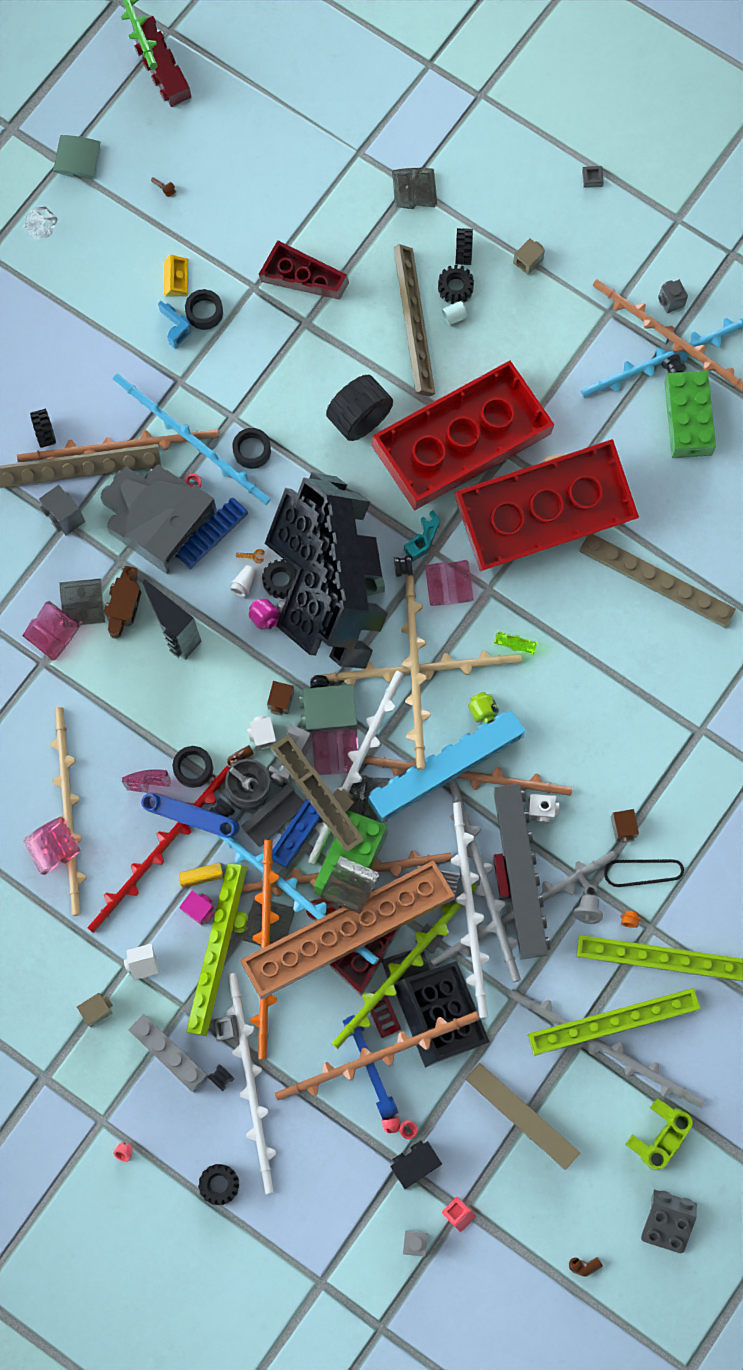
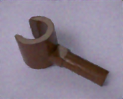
[151,177,176,197]

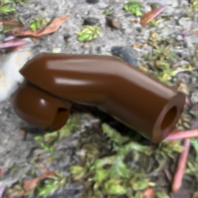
[227,745,254,767]
[569,1257,603,1277]

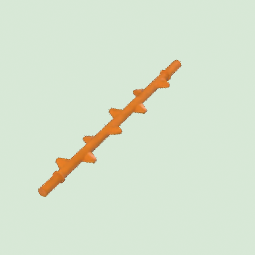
[250,840,280,1059]

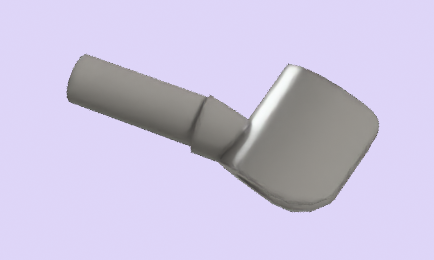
[230,767,258,791]
[575,870,597,895]

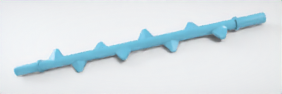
[581,318,743,398]
[113,373,271,505]
[217,835,379,965]

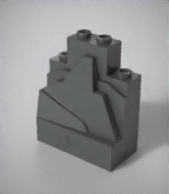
[100,464,217,575]

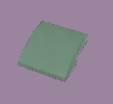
[53,135,101,179]

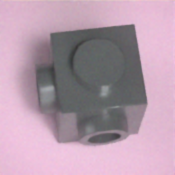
[658,279,688,313]

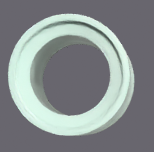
[442,301,468,326]

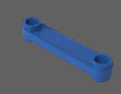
[141,792,240,838]
[342,1015,399,1119]

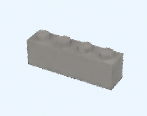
[128,1014,208,1093]

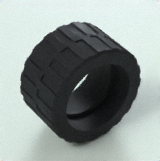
[326,374,393,441]

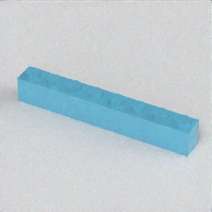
[368,711,526,823]

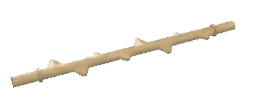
[401,576,431,771]
[314,651,522,687]
[50,707,87,916]

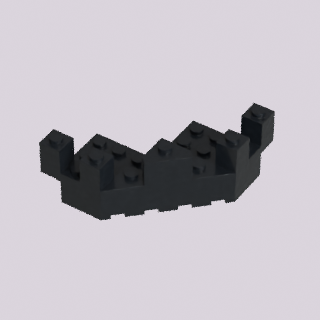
[264,472,388,669]

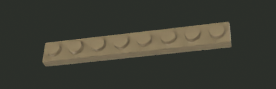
[394,244,435,397]
[0,444,161,488]
[579,534,736,629]

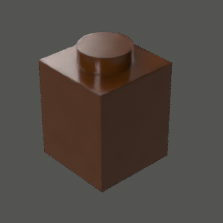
[267,681,295,715]
[611,809,639,843]

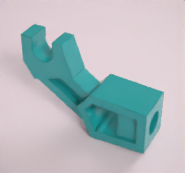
[403,510,440,562]

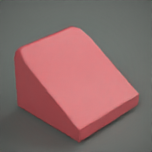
[441,1197,476,1232]

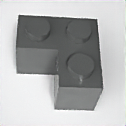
[39,485,86,536]

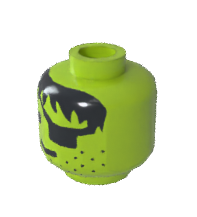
[468,692,499,724]

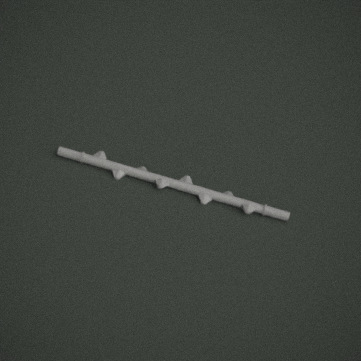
[448,779,521,983]
[430,851,617,967]
[509,989,705,1108]

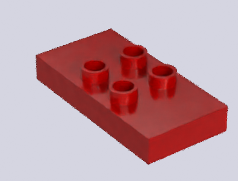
[371,360,555,511]
[454,439,639,572]

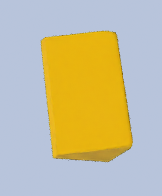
[164,254,188,296]
[179,863,224,888]

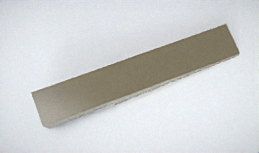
[270,734,364,852]
[465,1063,580,1170]

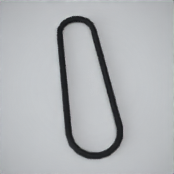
[604,859,684,887]

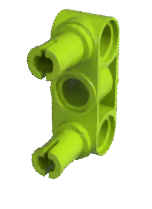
[625,1098,693,1170]

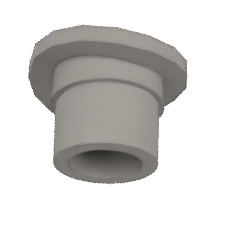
[573,895,603,924]

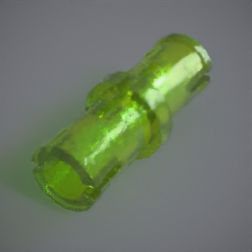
[493,631,537,655]

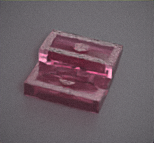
[425,560,474,606]
[22,601,81,661]
[312,730,360,775]
[122,769,171,793]
[23,817,81,875]

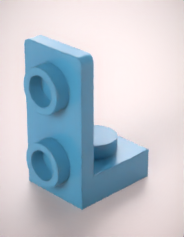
[158,300,191,349]

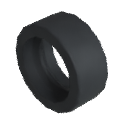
[185,289,223,330]
[232,428,271,469]
[172,746,214,788]

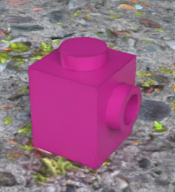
[179,890,214,926]

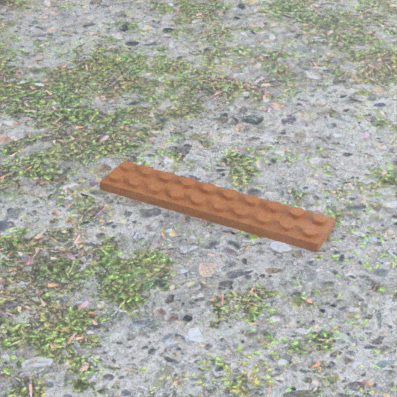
[240,860,455,1000]

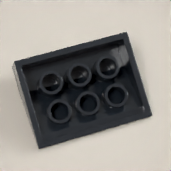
[142,580,201,660]
[394,961,490,1068]

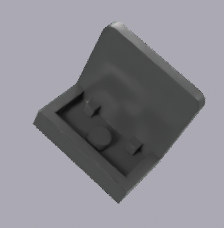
[641,1189,697,1253]

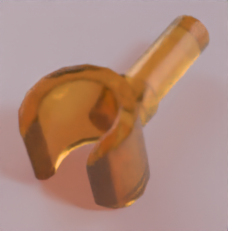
[236,549,265,564]

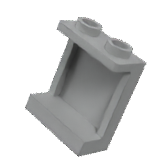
[268,724,312,787]

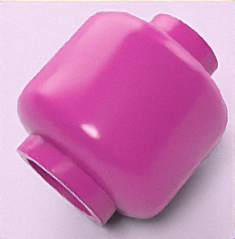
[249,599,279,630]

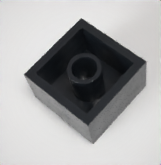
[390,1140,442,1190]

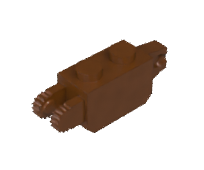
[104,566,142,639]

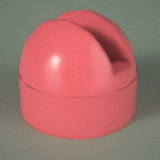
[185,474,202,488]
[382,1116,400,1134]
[399,1120,418,1139]
[113,1142,133,1162]

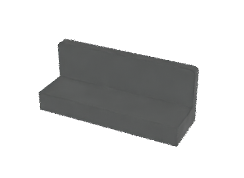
[241,783,304,847]

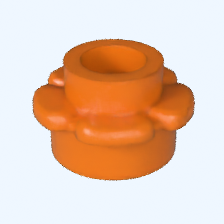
[620,911,642,928]

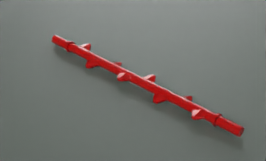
[87,766,230,933]

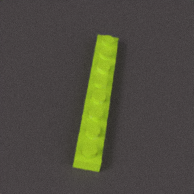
[186,864,248,1036]
[576,935,743,982]
[527,988,701,1056]

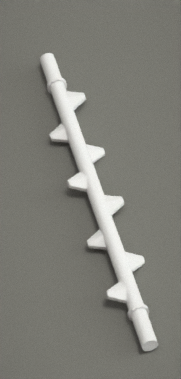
[307,671,404,865]
[451,802,489,1018]
[226,973,276,1194]

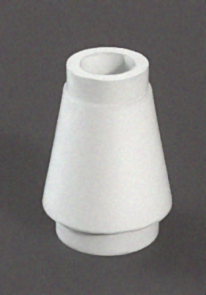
[230,566,256,597]

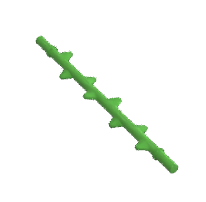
[121,0,157,70]

